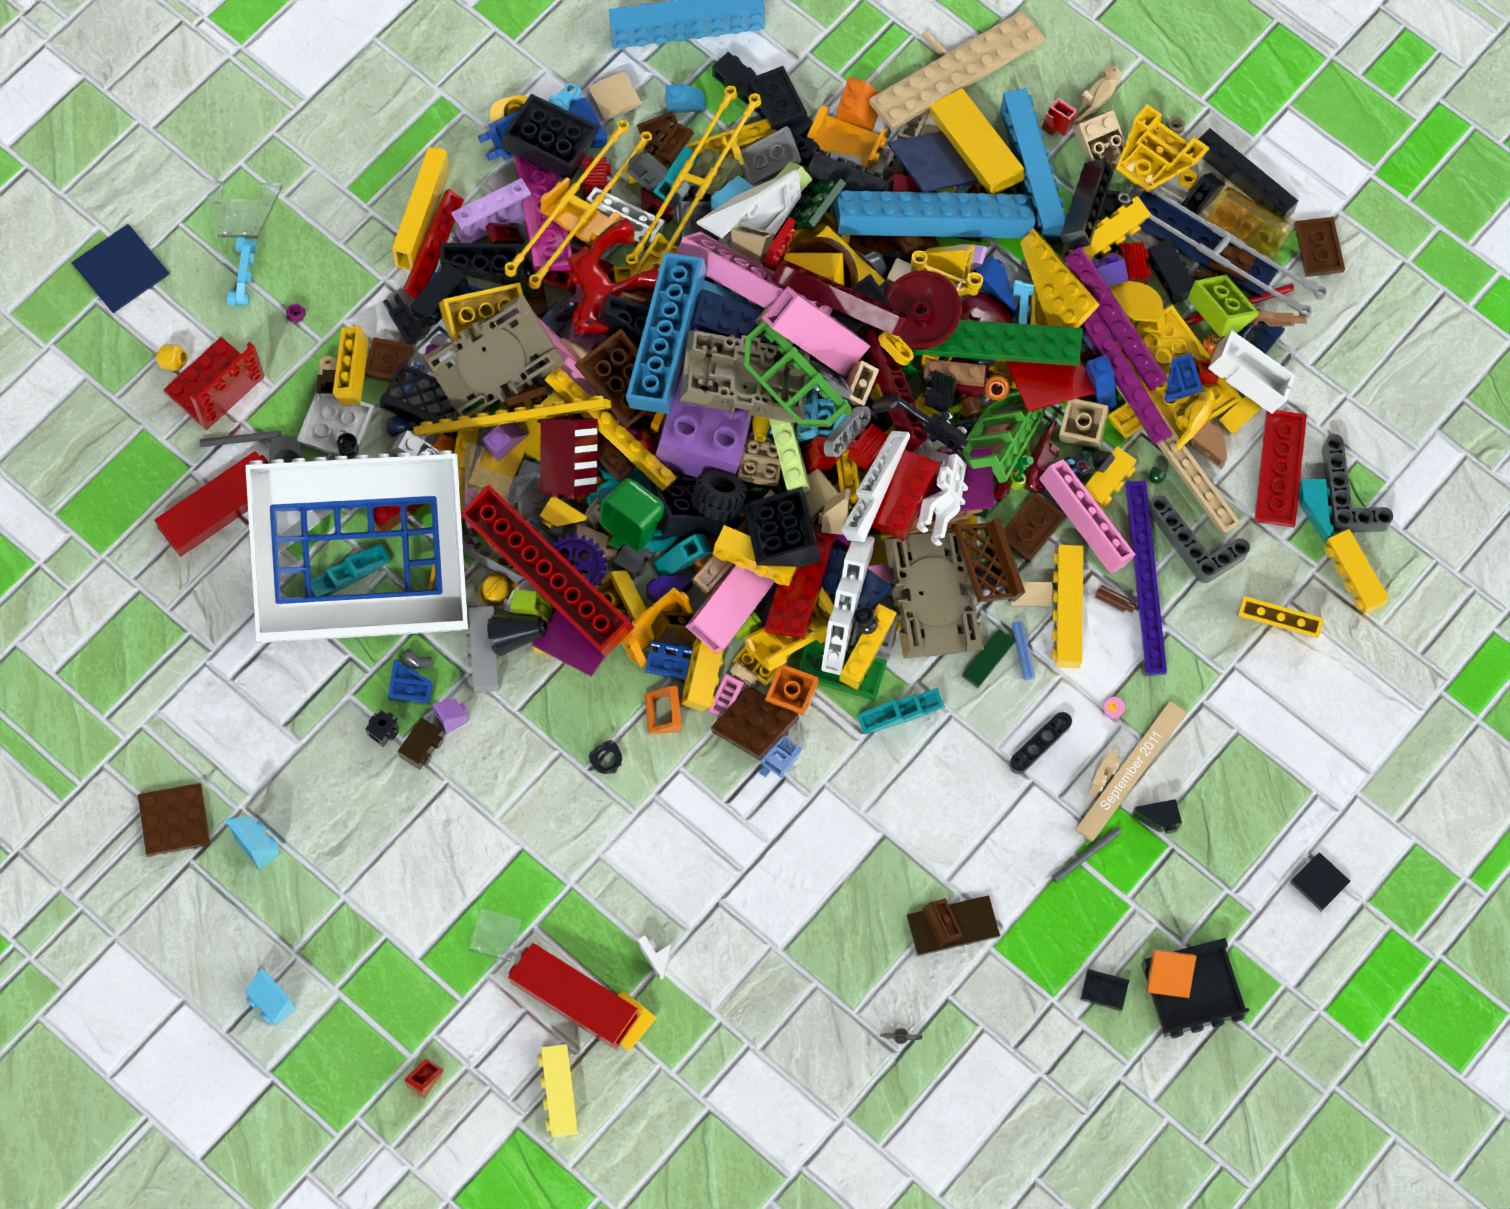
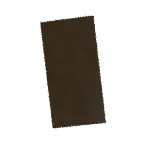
[907,895,1000,957]

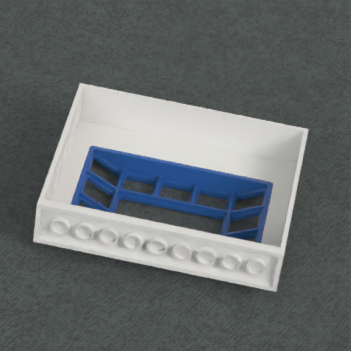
[246,451,468,643]

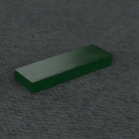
[962,629,1016,688]

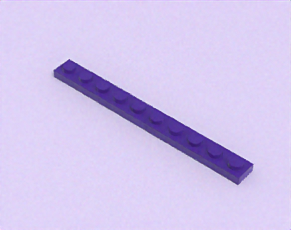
[1125,481,1167,676]

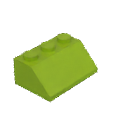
[1188,275,1259,337]

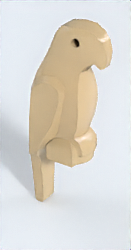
[1076,65,1121,124]

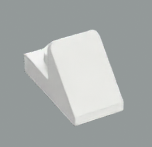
[638,935,671,980]

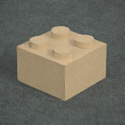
[1059,399,1109,450]

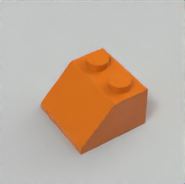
[836,77,879,131]
[765,665,819,715]

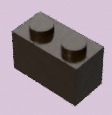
[651,611,697,646]
[398,717,444,770]

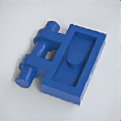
[645,639,693,681]

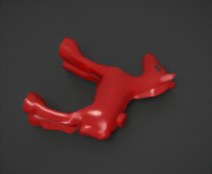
[568,218,659,336]

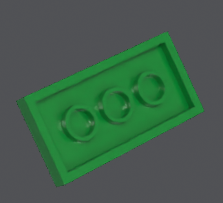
[798,640,887,701]

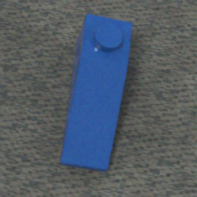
[974,256,1017,319]

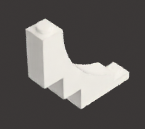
[821,536,875,675]

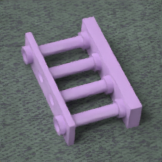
[451,178,531,243]

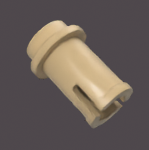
[730,662,758,687]

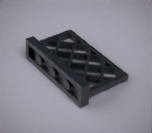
[380,363,474,438]

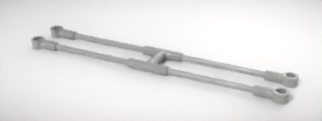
[1117,183,1327,319]

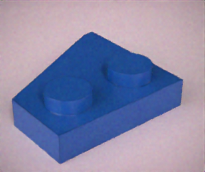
[1164,353,1203,403]
[388,659,433,704]

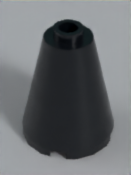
[487,615,548,656]

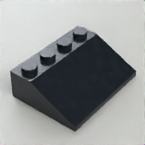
[502,94,600,181]
[650,478,745,537]
[743,487,822,567]

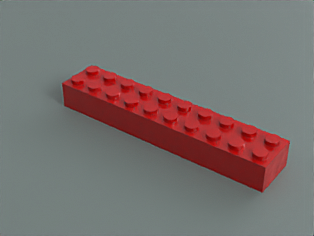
[461,484,635,657]

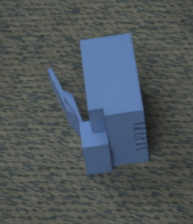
[759,735,803,778]

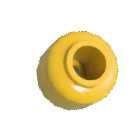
[156,344,188,371]

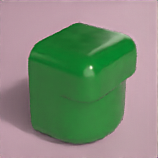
[599,478,664,552]

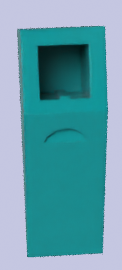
[650,145,700,202]
[1299,479,1334,543]
[653,534,713,577]

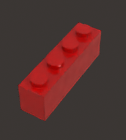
[373,503,426,531]

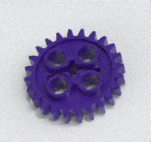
[551,533,608,587]

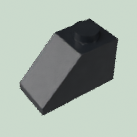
[1181,172,1226,215]
[1132,799,1182,834]

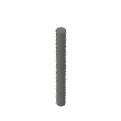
[200,430,282,447]
[1052,827,1122,883]

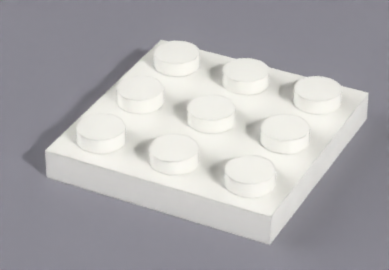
[297,393,375,459]

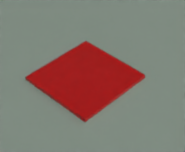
[1005,361,1095,412]

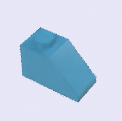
[665,84,706,114]

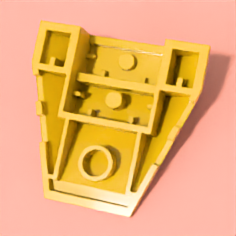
[1116,104,1209,192]

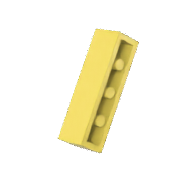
[538,1044,578,1138]

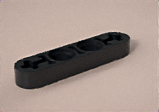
[1009,712,1072,774]

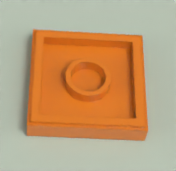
[1146,949,1196,998]

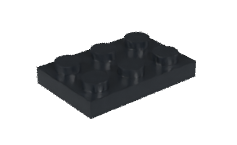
[748,66,807,130]

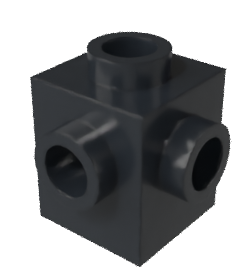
[795,136,821,167]
[365,710,399,747]

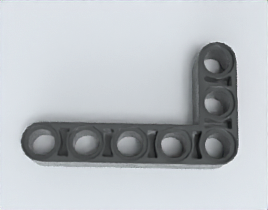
[1322,434,1394,533]
[1149,495,1250,583]

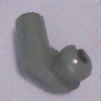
[403,649,433,669]

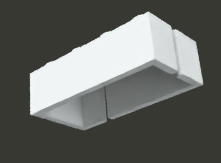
[1208,330,1295,414]
[276,509,334,554]

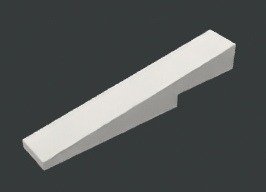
[841,431,910,542]

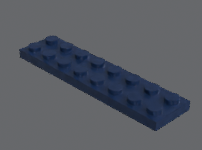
[1139,191,1279,297]

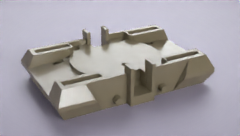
[423,294,565,418]
[679,331,810,423]
[884,530,984,659]

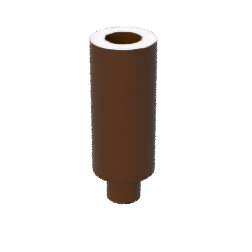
[1095,585,1136,613]

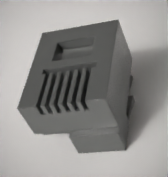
[626,152,668,191]

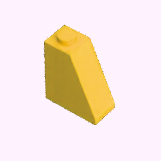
[924,244,976,280]

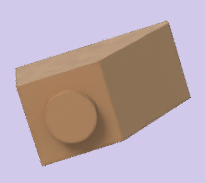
[1190,421,1227,469]

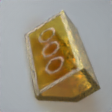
[1206,187,1296,261]

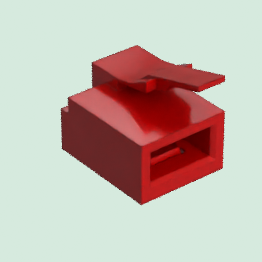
[1041,98,1078,136]
[801,437,842,471]

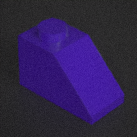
[646,576,693,604]

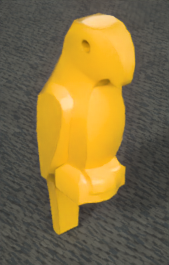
[1175,387,1215,450]

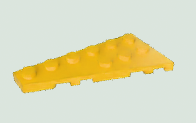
[1020,228,1099,328]

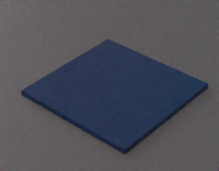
[887,131,978,193]
[71,224,170,313]

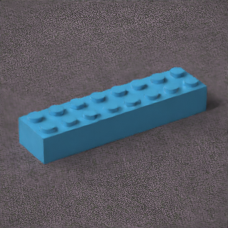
[609,0,765,49]
[1000,88,1067,245]
[626,253,707,414]

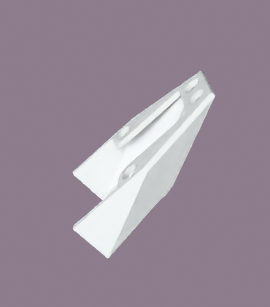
[697,169,801,248]

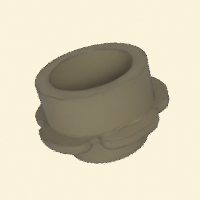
[1166,116,1185,134]

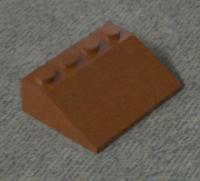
[575,329,649,429]

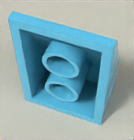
[225,817,280,870]

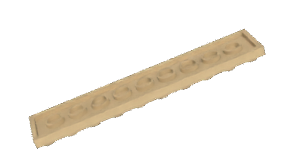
[869,11,1045,131]

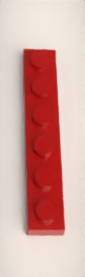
[403,189,464,299]

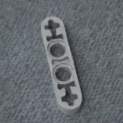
[824,406,871,457]
[462,535,525,584]

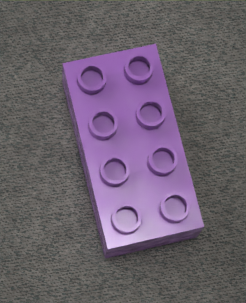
[654,327,752,478]

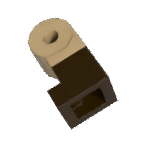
[316,356,337,394]

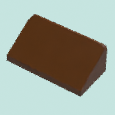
[922,898,963,946]

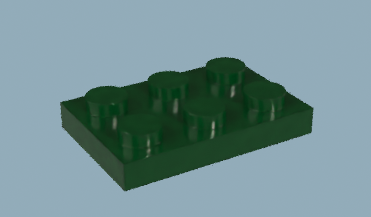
[791,178,846,230]

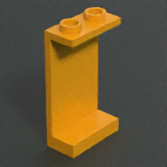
[807,105,888,170]
[540,178,622,247]
[621,587,695,669]

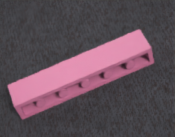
[1039,459,1136,574]

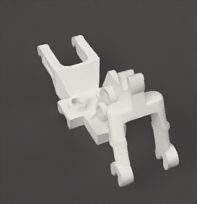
[914,412,968,546]

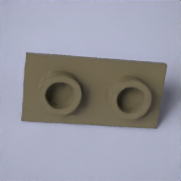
[585,498,606,533]

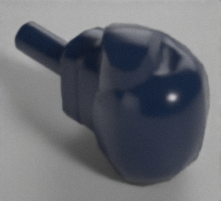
[386,416,417,437]

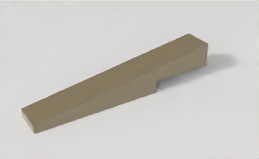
[882,109,929,180]

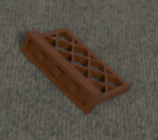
[953,519,1026,602]

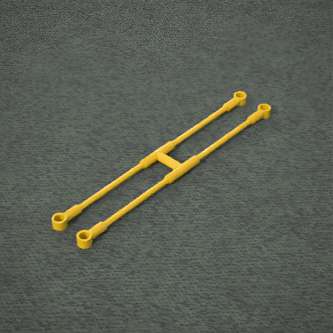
[626,86,761,272]
[505,120,652,289]

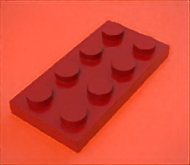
[763,217,796,272]

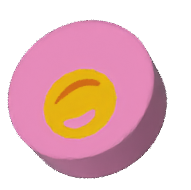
[1103,697,1125,719]

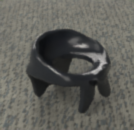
[589,740,623,774]

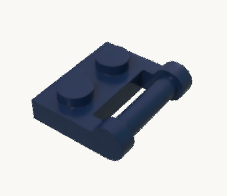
[1237,309,1285,354]

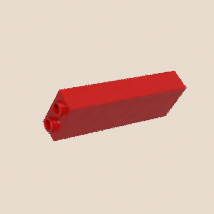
[154,451,269,557]
[508,942,641,1050]

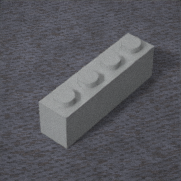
[466,606,499,693]

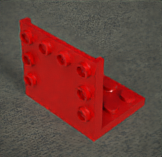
[164,337,264,431]

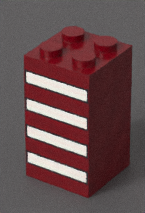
[540,417,598,499]

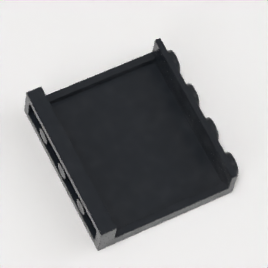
[1141,938,1250,1039]

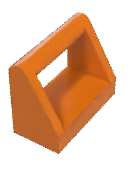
[644,686,681,734]

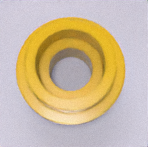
[1178,170,1198,189]

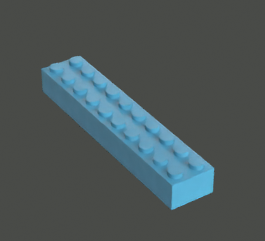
[833,190,1035,238]

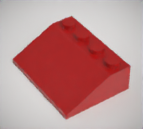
[850,450,940,541]

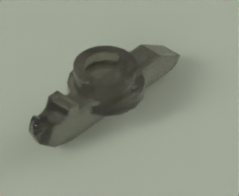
[880,1028,922,1044]

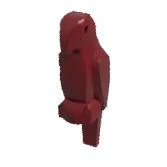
[1026,421,1060,493]

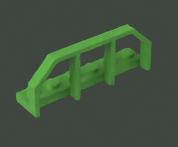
[744,321,853,427]
[959,391,1045,483]

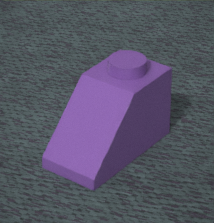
[483,423,528,462]
[433,699,469,735]

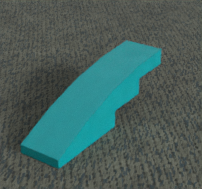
[311,544,391,597]
[857,688,945,735]

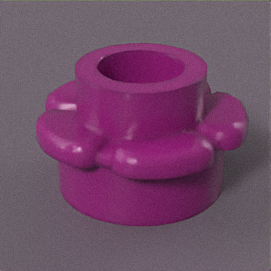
[286,304,306,323]

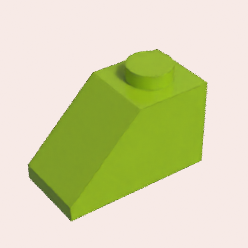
[510,589,554,622]

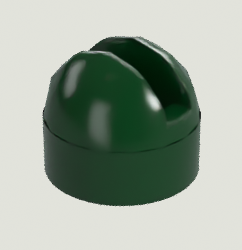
[1149,467,1167,484]

